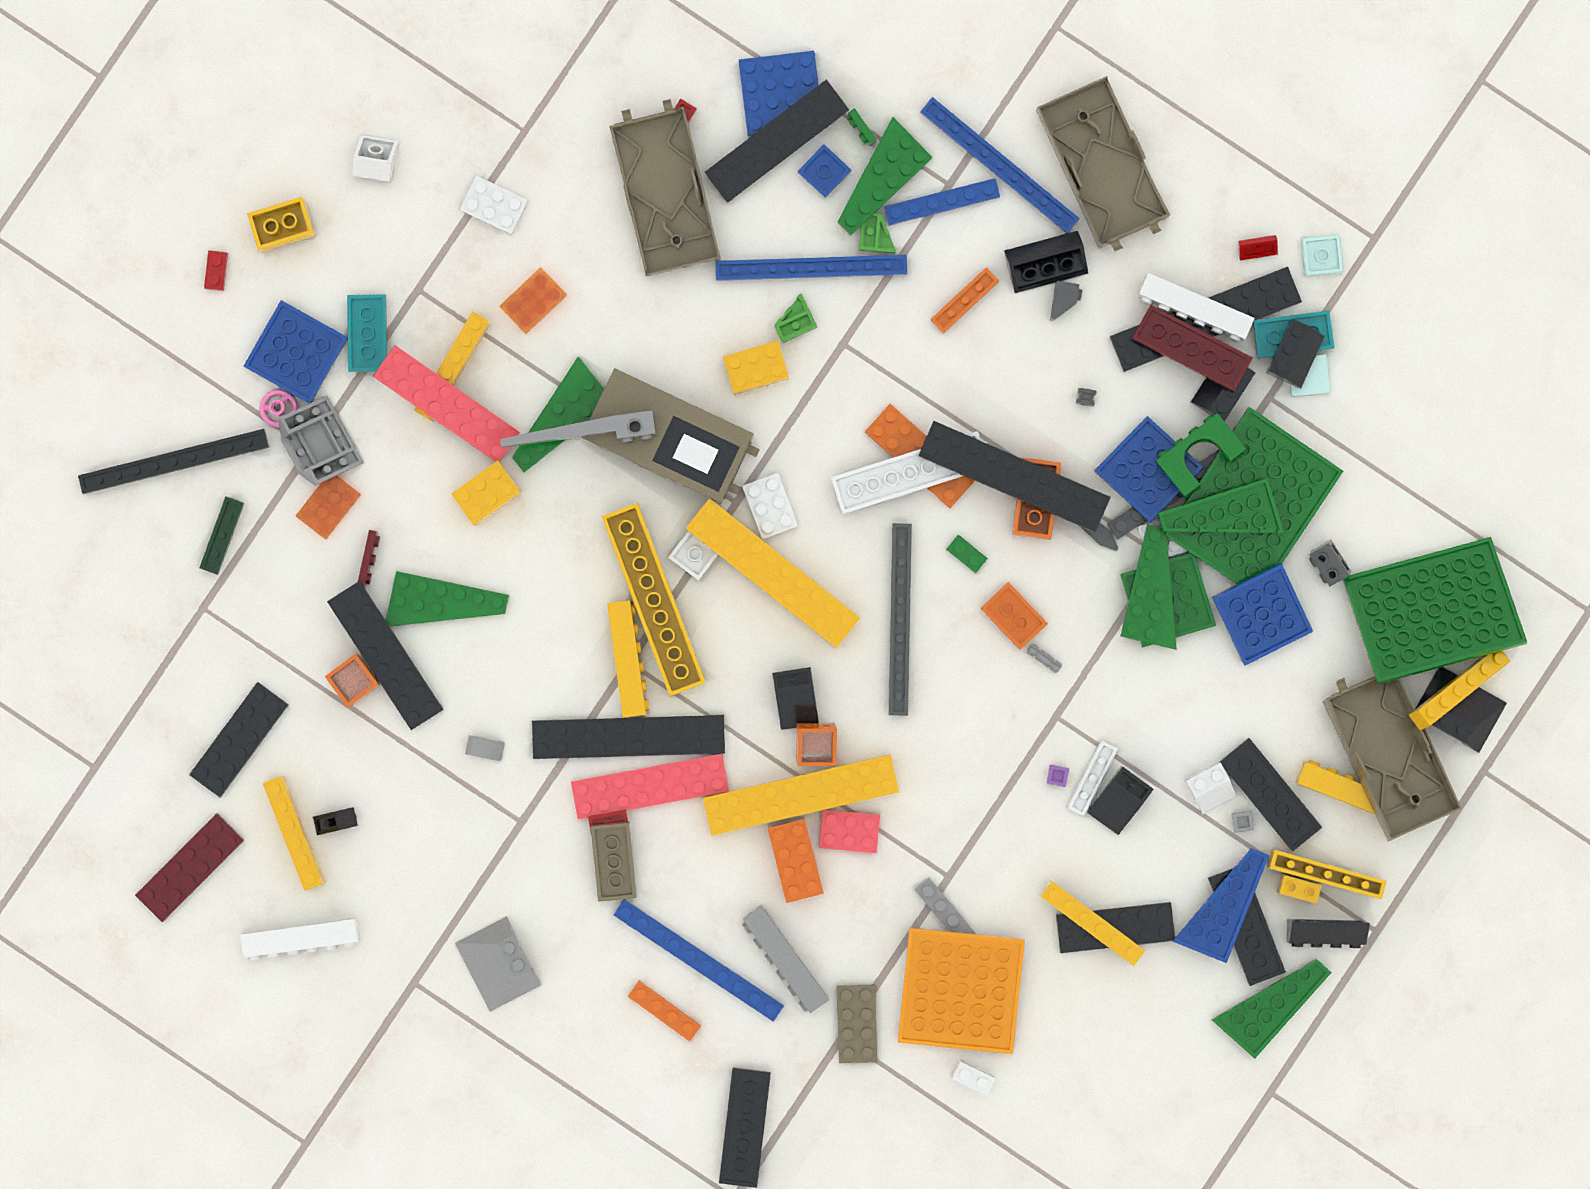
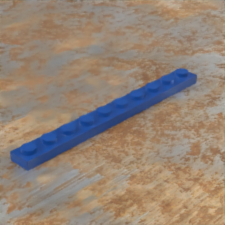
[920,97,1080,234]
[715,255,907,281]
[614,899,784,1022]

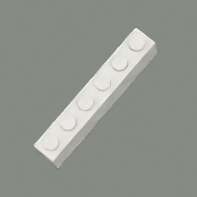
[1138,273,1254,342]
[240,918,360,961]

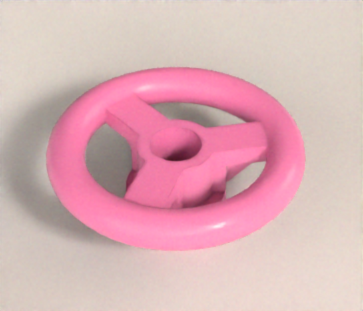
[259,389,298,427]

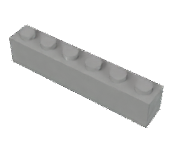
[742,905,829,1014]

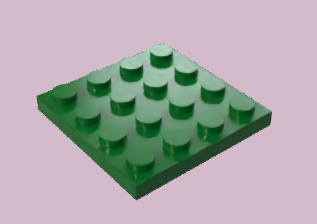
[1120,553,1216,648]

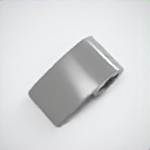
[465,735,505,761]

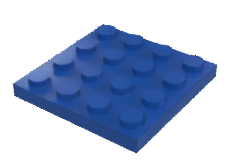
[739,51,818,136]
[243,300,348,404]
[1094,416,1203,523]
[1212,563,1313,666]

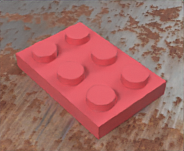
[819,810,880,853]

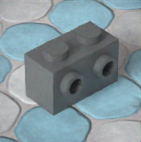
[1309,539,1351,587]

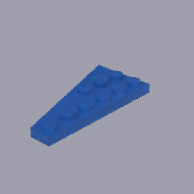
[1172,848,1269,963]

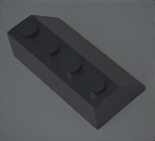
[1004,231,1088,293]
[1287,919,1370,948]

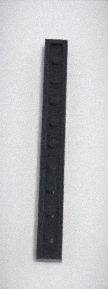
[78,429,269,494]

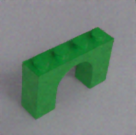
[1156,413,1247,499]

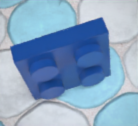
[798,144,852,198]

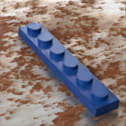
[884,178,1000,226]

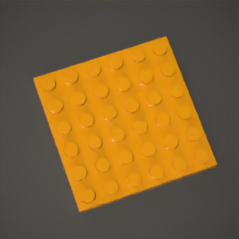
[898,927,1025,1054]

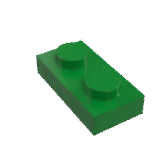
[847,108,877,146]
[946,535,988,573]

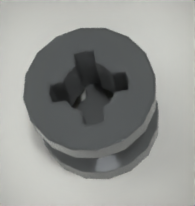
[1076,388,1097,407]

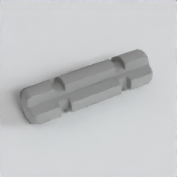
[1027,644,1062,673]

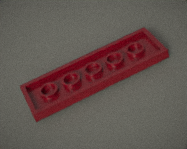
[1132,305,1253,392]
[135,813,245,922]

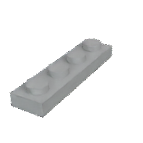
[914,878,976,934]

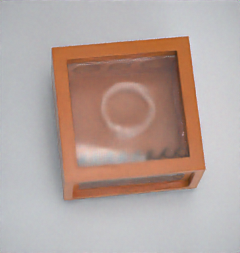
[325,654,381,708]
[796,723,837,766]

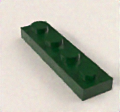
[199,496,245,575]

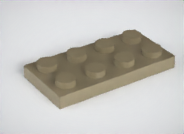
[591,821,637,902]
[837,984,877,1063]

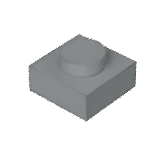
[1232,811,1254,833]

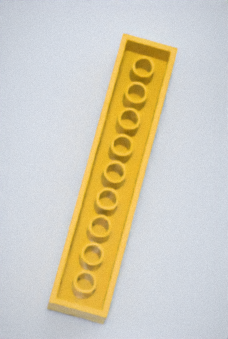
[685,498,860,648]
[601,503,706,697]
[703,754,899,836]

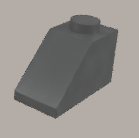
[1050,281,1082,321]

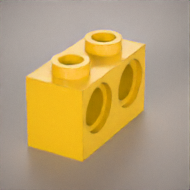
[1277,874,1322,904]

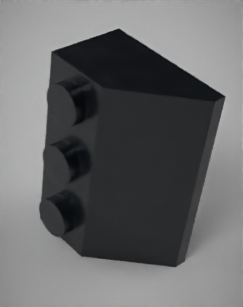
[1266,319,1325,389]
[1190,368,1256,421]

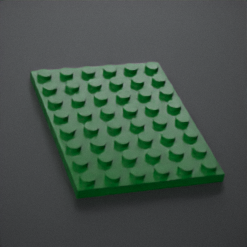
[1164,407,1343,584]
[1343,537,1527,685]

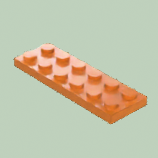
[865,404,974,508]

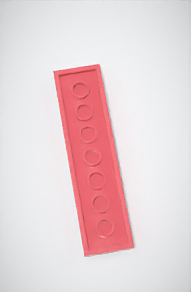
[372,345,520,462]
[571,754,729,819]

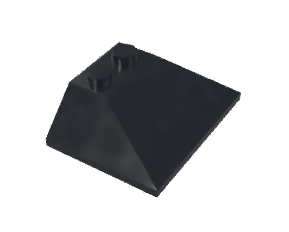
[1415,667,1507,753]

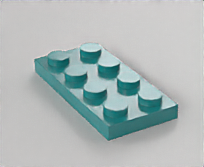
[347,294,387,372]
[1253,311,1334,359]

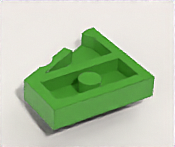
[859,213,896,254]
[774,294,817,343]

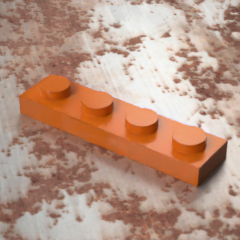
[930,267,999,334]
[628,980,701,1041]

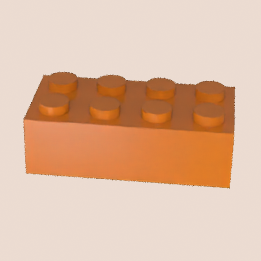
[1012,458,1061,540]
[767,818,824,903]

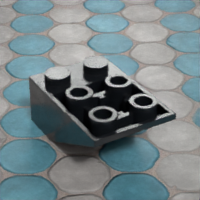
[772,667,819,730]
[1087,766,1154,835]

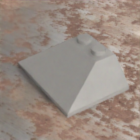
[278,396,364,486]
[455,916,541,1011]

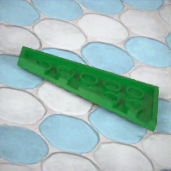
[837,117,933,236]
[512,357,604,473]
[1157,478,1284,533]
[1120,524,1177,650]
[386,571,509,627]
[1211,959,1332,1059]

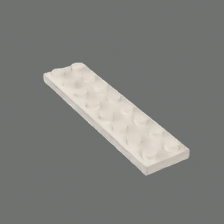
[831,431,981,514]

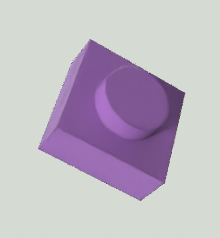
[1046,765,1069,787]

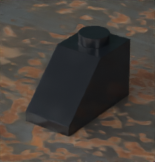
[313,807,358,835]

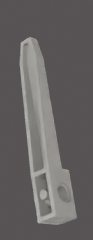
[500,410,656,448]

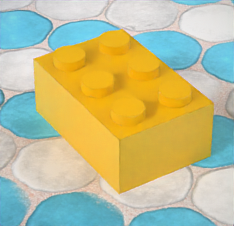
[247,197,316,253]
[723,341,789,395]
[451,460,522,526]

